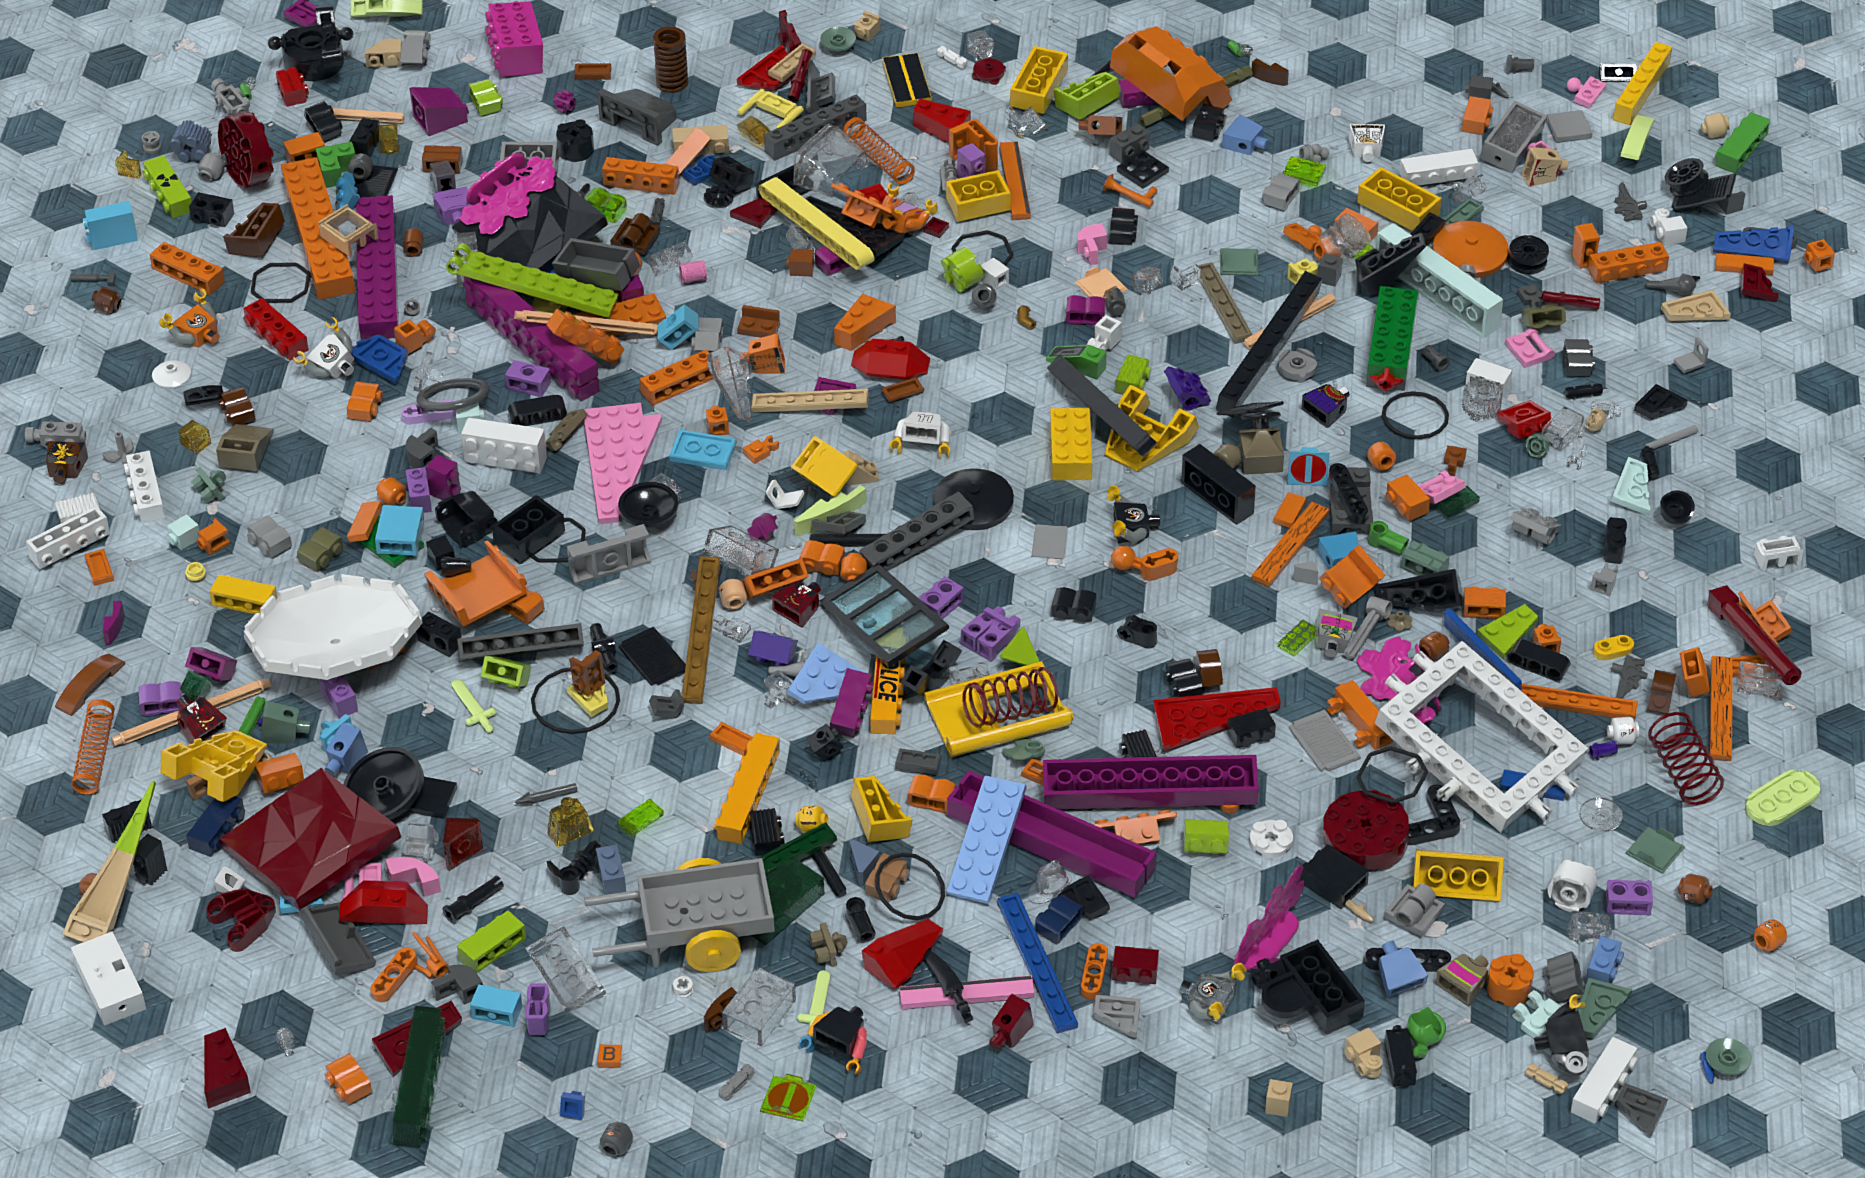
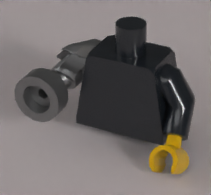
[1533,994,1589,1075]

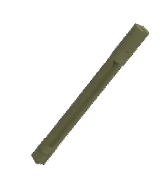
[1139,66,1253,128]

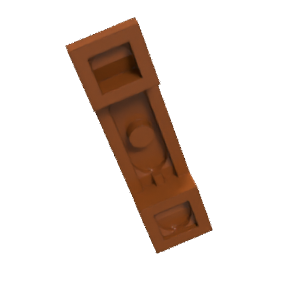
[55,654,125,716]

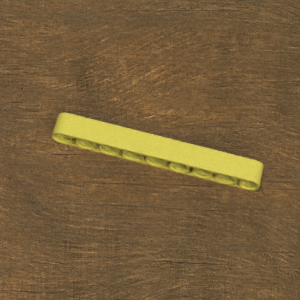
[759,177,874,270]

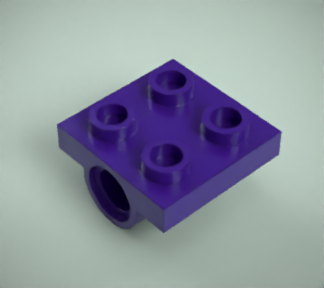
[1164,366,1211,410]

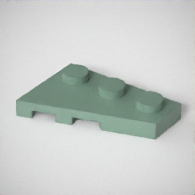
[1578,978,1632,1039]

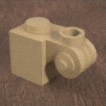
[1344,1028,1382,1078]

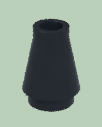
[441,556,471,576]

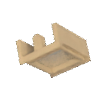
[318,204,378,257]

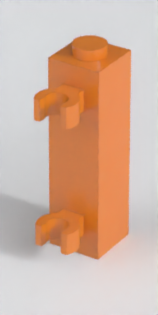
[1327,680,1393,750]

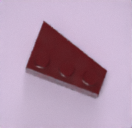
[204,1028,251,1109]

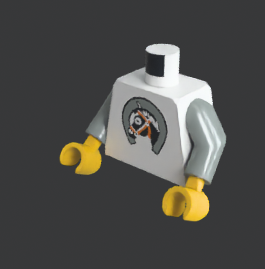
[293,317,354,378]

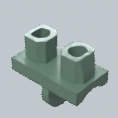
[191,467,226,503]

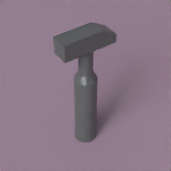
[71,269,116,286]

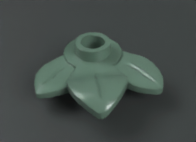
[1003,738,1045,761]

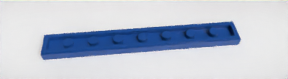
[997,893,1078,1034]

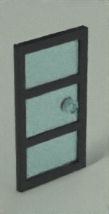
[819,564,949,667]

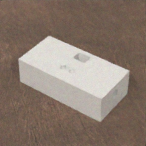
[71,931,146,1026]

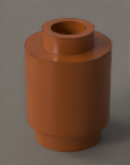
[404,229,423,256]

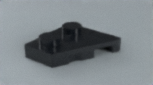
[1052,875,1110,919]

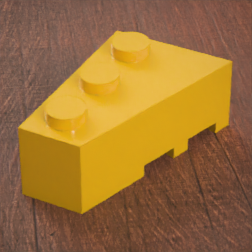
[851,776,913,842]

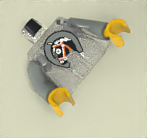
[1180,963,1247,1025]

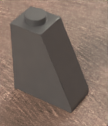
[430,160,456,193]

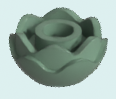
[1526,434,1550,458]

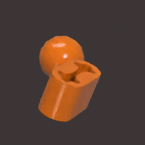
[1111,546,1179,581]

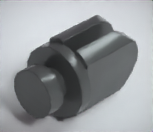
[1107,287,1126,315]

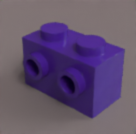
[748,630,798,666]

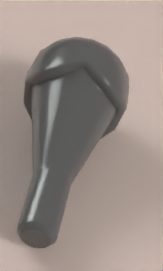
[1646,274,1696,296]

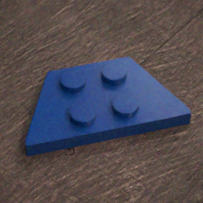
[351,334,408,384]

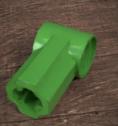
[1368,521,1409,554]

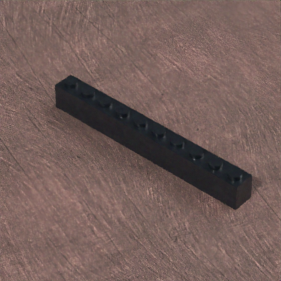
[1216,271,1322,418]

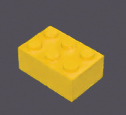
[946,170,1011,222]

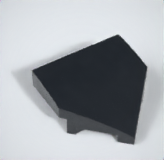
[183,385,223,406]

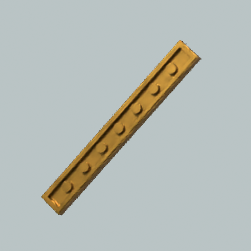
[682,556,720,704]

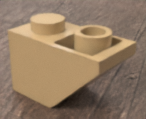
[365,38,402,68]
[843,450,879,485]

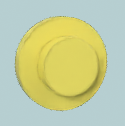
[185,562,206,581]

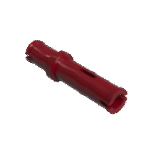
[788,49,813,101]
[1541,290,1600,310]

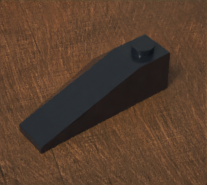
[1355,233,1426,297]
[1375,569,1463,611]

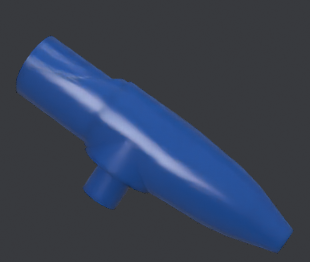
[1700,1052,1714,1083]

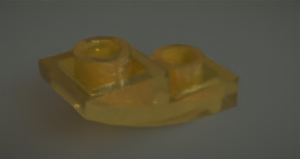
[737,116,771,144]

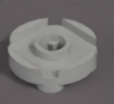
[1278,348,1317,383]

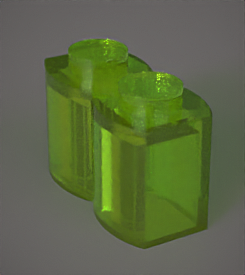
[585,187,627,223]

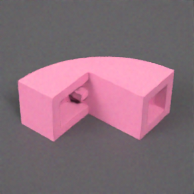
[385,857,441,897]

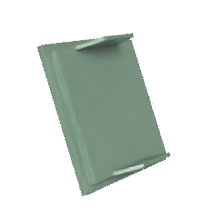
[1220,248,1258,276]
[1625,827,1685,874]

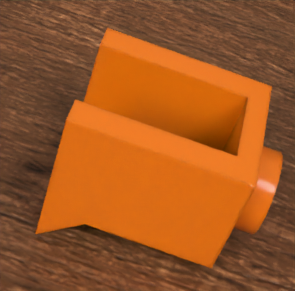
[196,518,230,555]

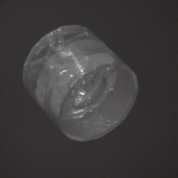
[1320,213,1371,265]

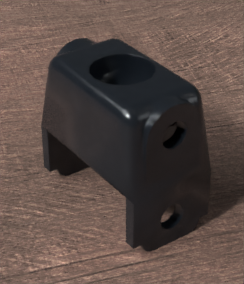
[435,491,498,548]

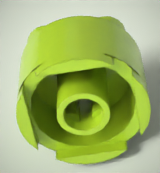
[941,247,984,293]

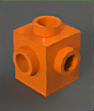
[1804,239,1835,272]

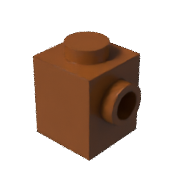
[786,249,814,277]

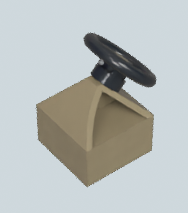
[1239,412,1284,475]

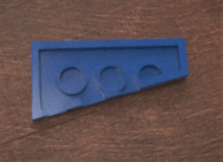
[1713,226,1794,263]

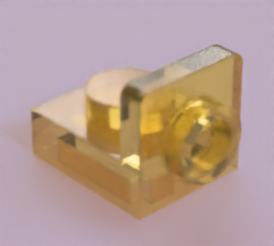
[115,150,142,179]

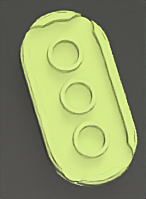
[1746,770,1820,826]

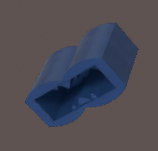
[1035,894,1083,944]

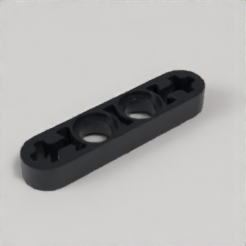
[1329,463,1368,524]
[1364,948,1451,972]

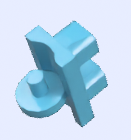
[320,714,356,752]

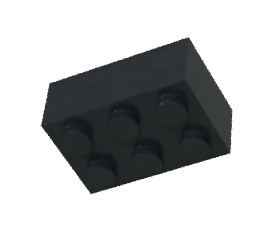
[492,495,565,562]

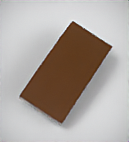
[1251,58,1289,86]
[704,987,738,1033]

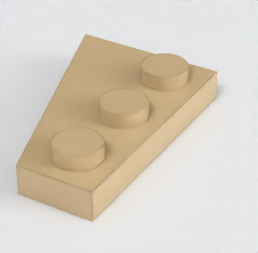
[1661,290,1731,321]

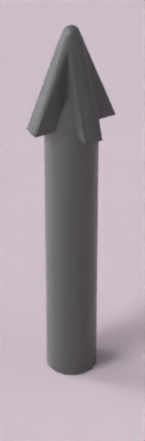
[515,783,577,805]

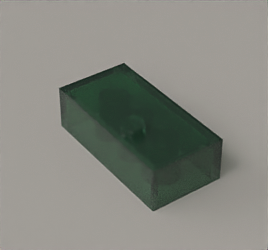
[751,856,825,945]

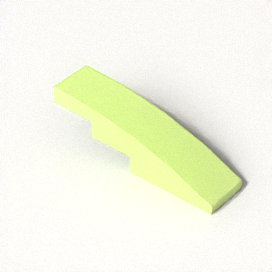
[1621,115,1654,160]
[794,485,866,536]

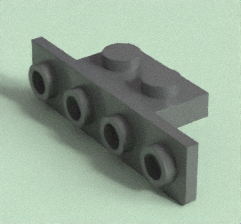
[806,60,835,114]

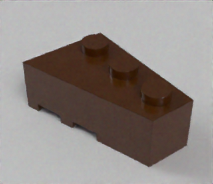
[223,202,285,257]

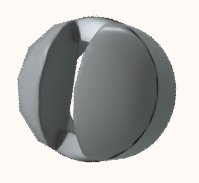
[404,299,420,315]

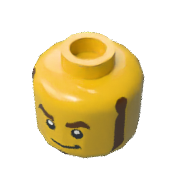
[795,806,829,833]

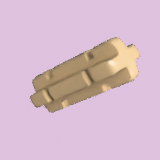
[1525,1063,1568,1094]

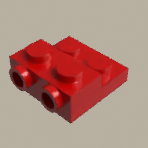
[1496,400,1552,438]

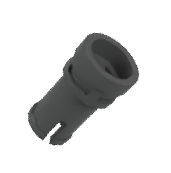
[1422,345,1450,371]

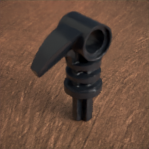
[547,840,601,895]

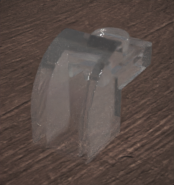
[1005,106,1047,139]

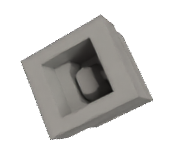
[1590,562,1619,596]

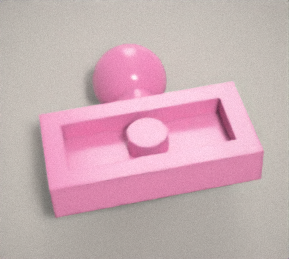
[1567,76,1607,109]

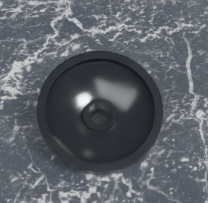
[618,482,679,528]

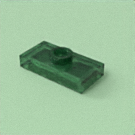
[1436,486,1480,518]

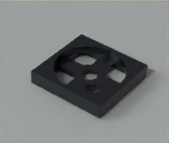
[1117,150,1169,188]

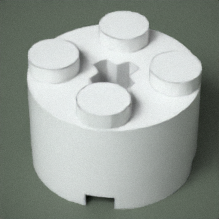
[1548,860,1597,912]

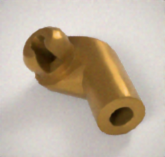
[1017,305,1037,330]

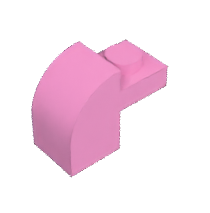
[1077,223,1107,265]

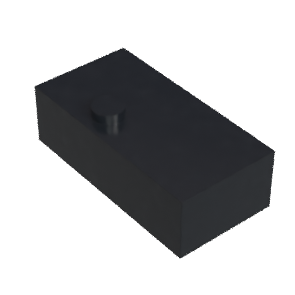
[1181,444,1256,525]

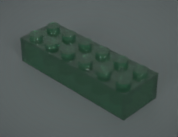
[393,1005,446,1148]

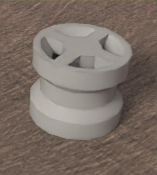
[141,131,162,154]

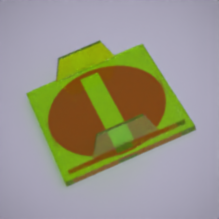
[760,1074,817,1122]

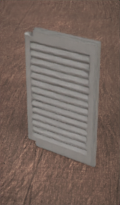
[1289,710,1361,771]

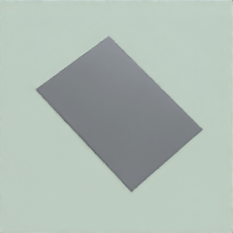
[1031,524,1067,559]

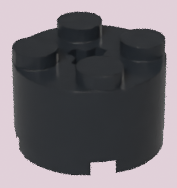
[556,119,594,162]

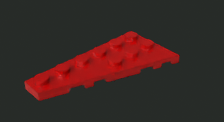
[1153,687,1281,752]

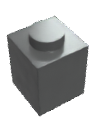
[1465,75,1493,101]
[1318,253,1343,287]

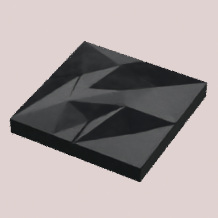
[452,167,608,273]

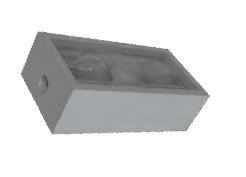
[1479,101,1547,173]

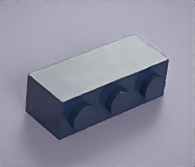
[186,796,245,857]

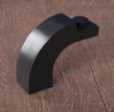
[900,639,962,696]

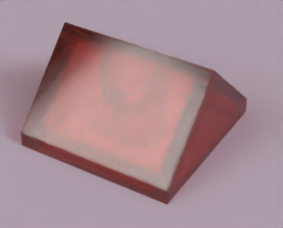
[443,818,483,871]

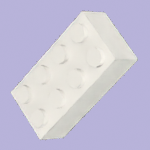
[461,418,547,473]

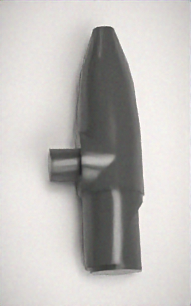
[1492,82,1509,98]

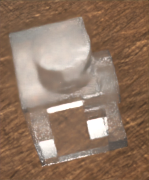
[1132,266,1163,295]

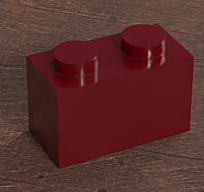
[1112,946,1159,984]

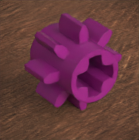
[553,89,576,113]

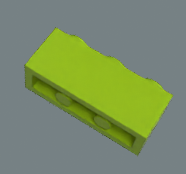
[457,911,526,973]

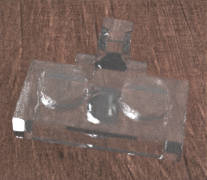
[764,670,800,709]

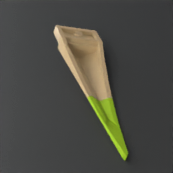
[63,781,156,942]

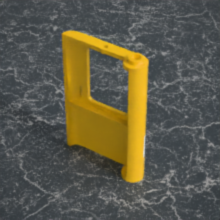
[925,661,1074,758]

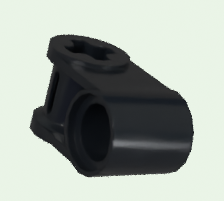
[1117,614,1157,649]

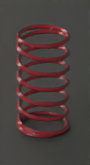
[962,667,1059,728]
[1648,712,1724,805]

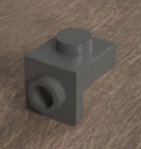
[649,689,684,718]

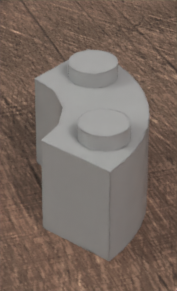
[400,30,431,65]
[692,317,724,352]

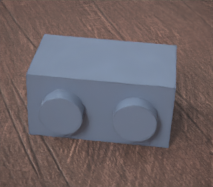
[596,845,626,895]

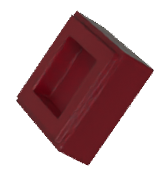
[923,217,949,238]

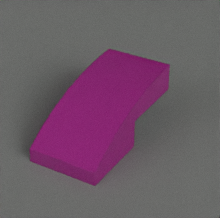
[103,601,125,645]

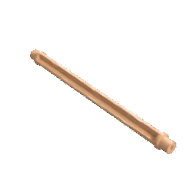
[514,310,658,335]
[111,678,271,746]

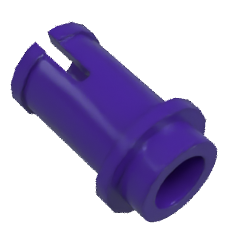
[1589,741,1618,759]

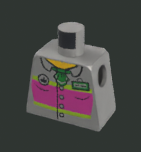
[1315,608,1358,657]

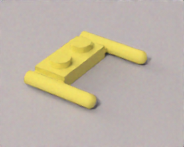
[738,89,804,129]

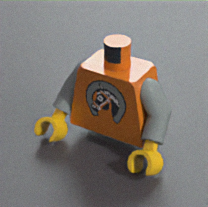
[159,288,219,347]

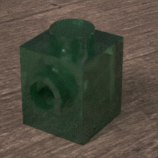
[180,671,212,702]

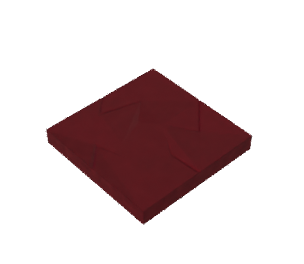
[220,768,401,910]

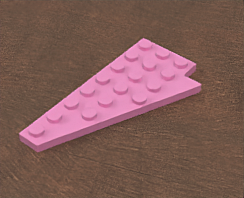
[584,403,662,525]

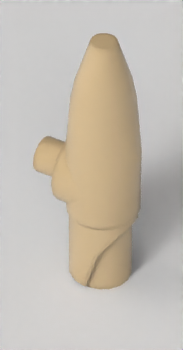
[1345,900,1374,922]

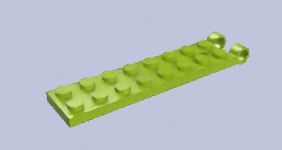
[446,243,619,318]

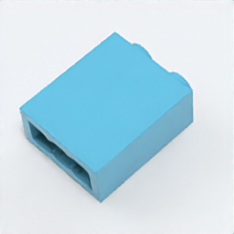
[83,201,138,250]
[375,505,424,556]

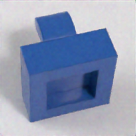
[560,1091,585,1120]

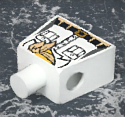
[1349,124,1385,162]

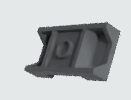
[1329,467,1373,536]

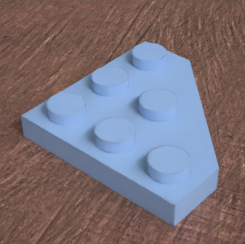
[786,642,863,704]

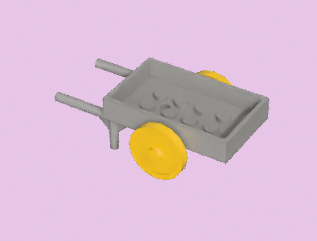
[584,858,774,972]

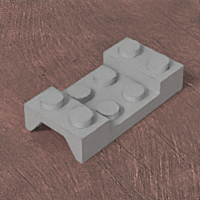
[567,524,651,585]

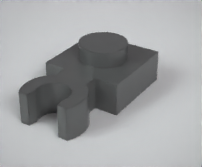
[1517,284,1546,307]

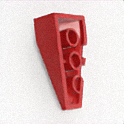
[862,919,943,989]

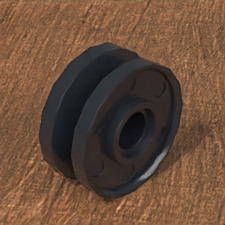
[1508,235,1549,275]

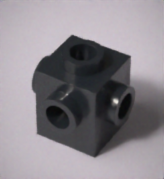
[806,724,844,762]
[1250,958,1287,989]

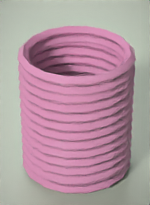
[679,260,707,284]

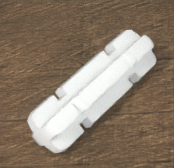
[937,46,968,69]

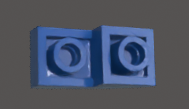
[682,155,716,185]

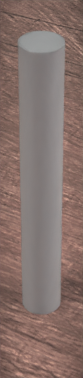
[1644,425,1698,450]

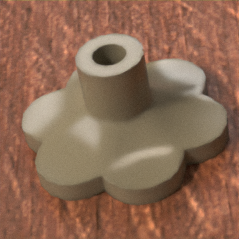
[1387,611,1412,632]

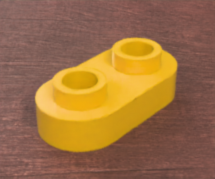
[1594,635,1634,660]

